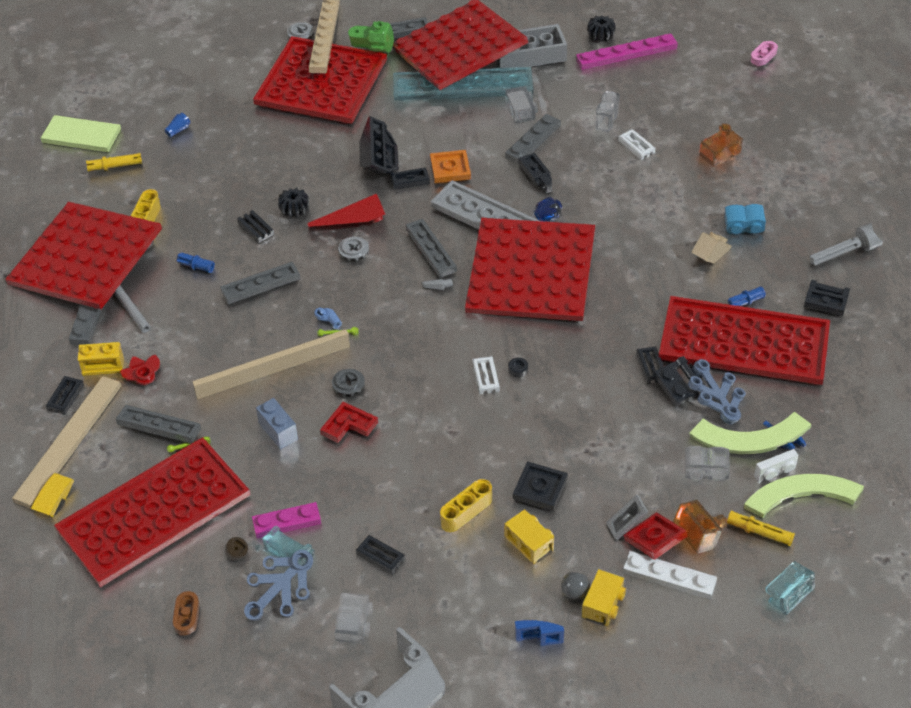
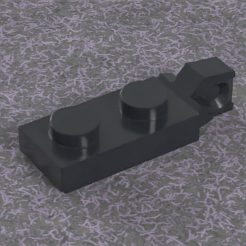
[518,153,553,193]

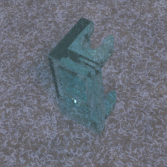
[263,526,315,565]
[765,561,815,615]

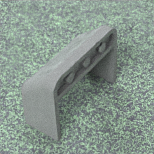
[329,627,445,708]

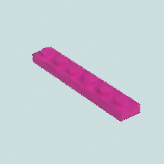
[576,33,678,70]

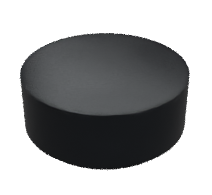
[508,357,528,377]

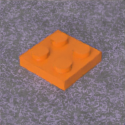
[430,150,471,183]

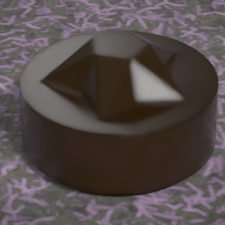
[225,537,248,561]

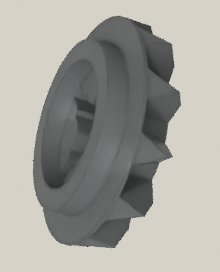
[332,369,365,396]

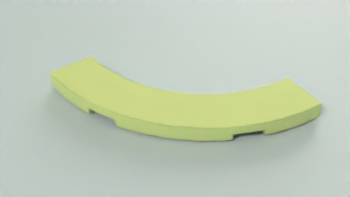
[689,412,811,454]
[744,474,864,518]

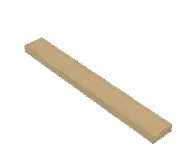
[192,329,350,400]
[12,376,121,509]

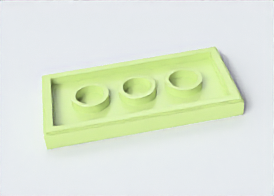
[41,115,121,152]

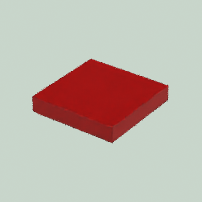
[624,512,688,560]

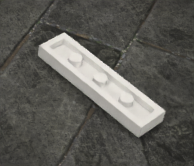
[623,551,717,600]

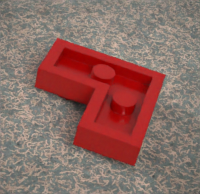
[320,402,379,443]

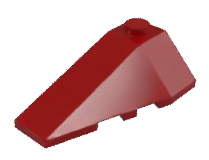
[307,193,385,227]

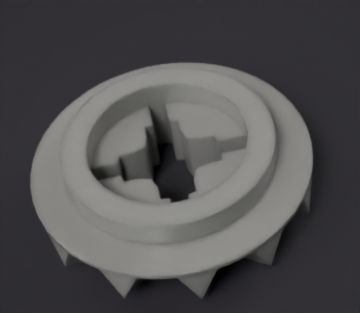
[287,22,314,39]
[338,237,369,261]

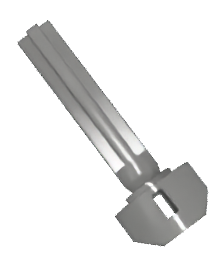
[809,223,883,266]

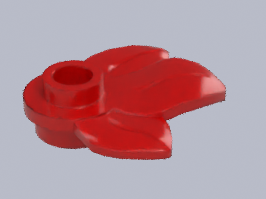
[120,355,160,385]

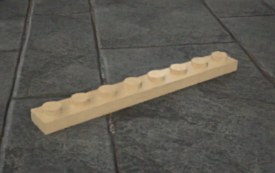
[309,0,340,73]

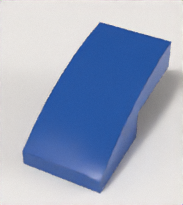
[515,620,564,646]

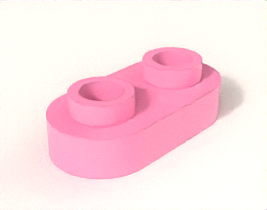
[750,41,778,66]

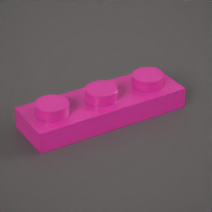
[252,502,321,539]

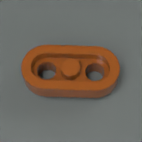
[173,591,200,635]

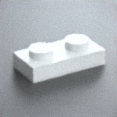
[754,449,798,483]

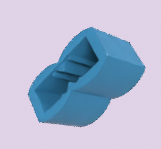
[724,204,766,234]

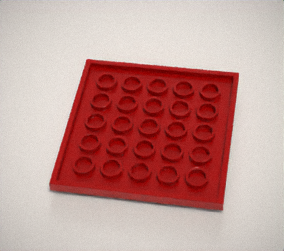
[392,0,528,90]
[253,36,387,124]
[5,201,163,309]
[465,218,595,321]

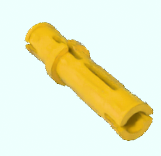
[86,153,142,172]
[726,510,795,547]

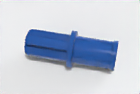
[176,253,215,273]
[727,286,766,306]

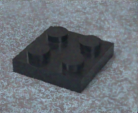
[513,461,568,511]

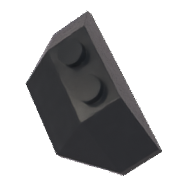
[359,116,399,173]

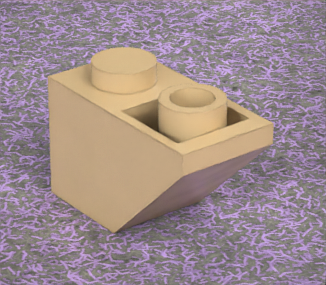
[692,232,732,264]

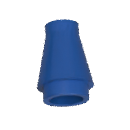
[164,112,191,138]

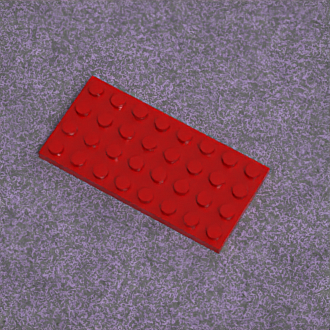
[658,296,830,385]
[54,437,251,588]

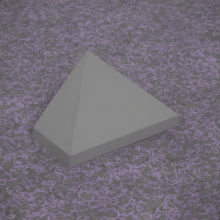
[606,495,648,540]

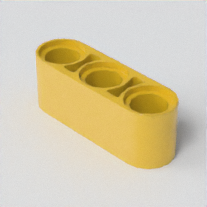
[131,189,161,222]
[440,479,492,533]

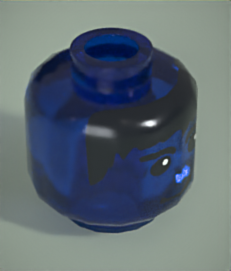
[534,197,563,222]

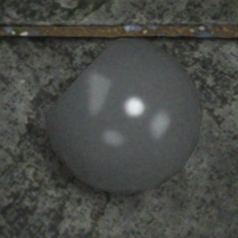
[561,572,590,600]

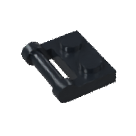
[804,279,850,316]
[653,356,705,407]

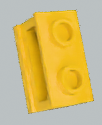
[78,342,124,376]
[504,509,554,564]
[581,569,626,627]

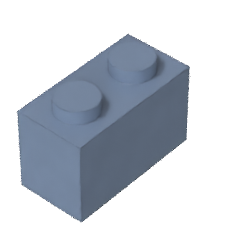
[256,398,298,450]

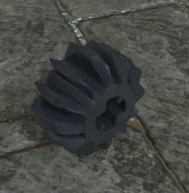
[587,15,616,41]
[278,187,309,218]

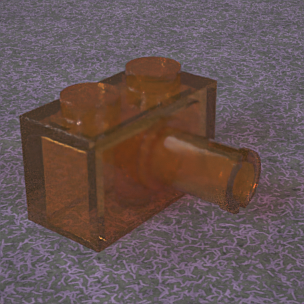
[699,123,743,167]
[673,500,727,554]

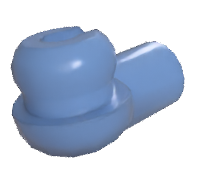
[314,307,342,329]

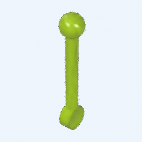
[317,327,359,337]
[167,436,211,453]

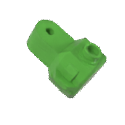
[348,21,394,55]

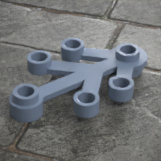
[688,359,746,424]
[244,550,313,621]

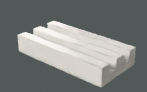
[618,129,656,160]
[472,356,500,394]

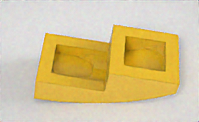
[31,473,74,518]

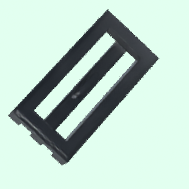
[390,167,430,190]
[237,210,274,243]
[636,346,664,384]
[46,376,84,415]
[356,535,405,575]

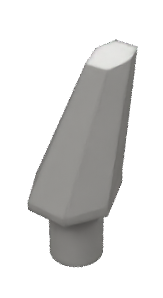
[421,279,453,291]

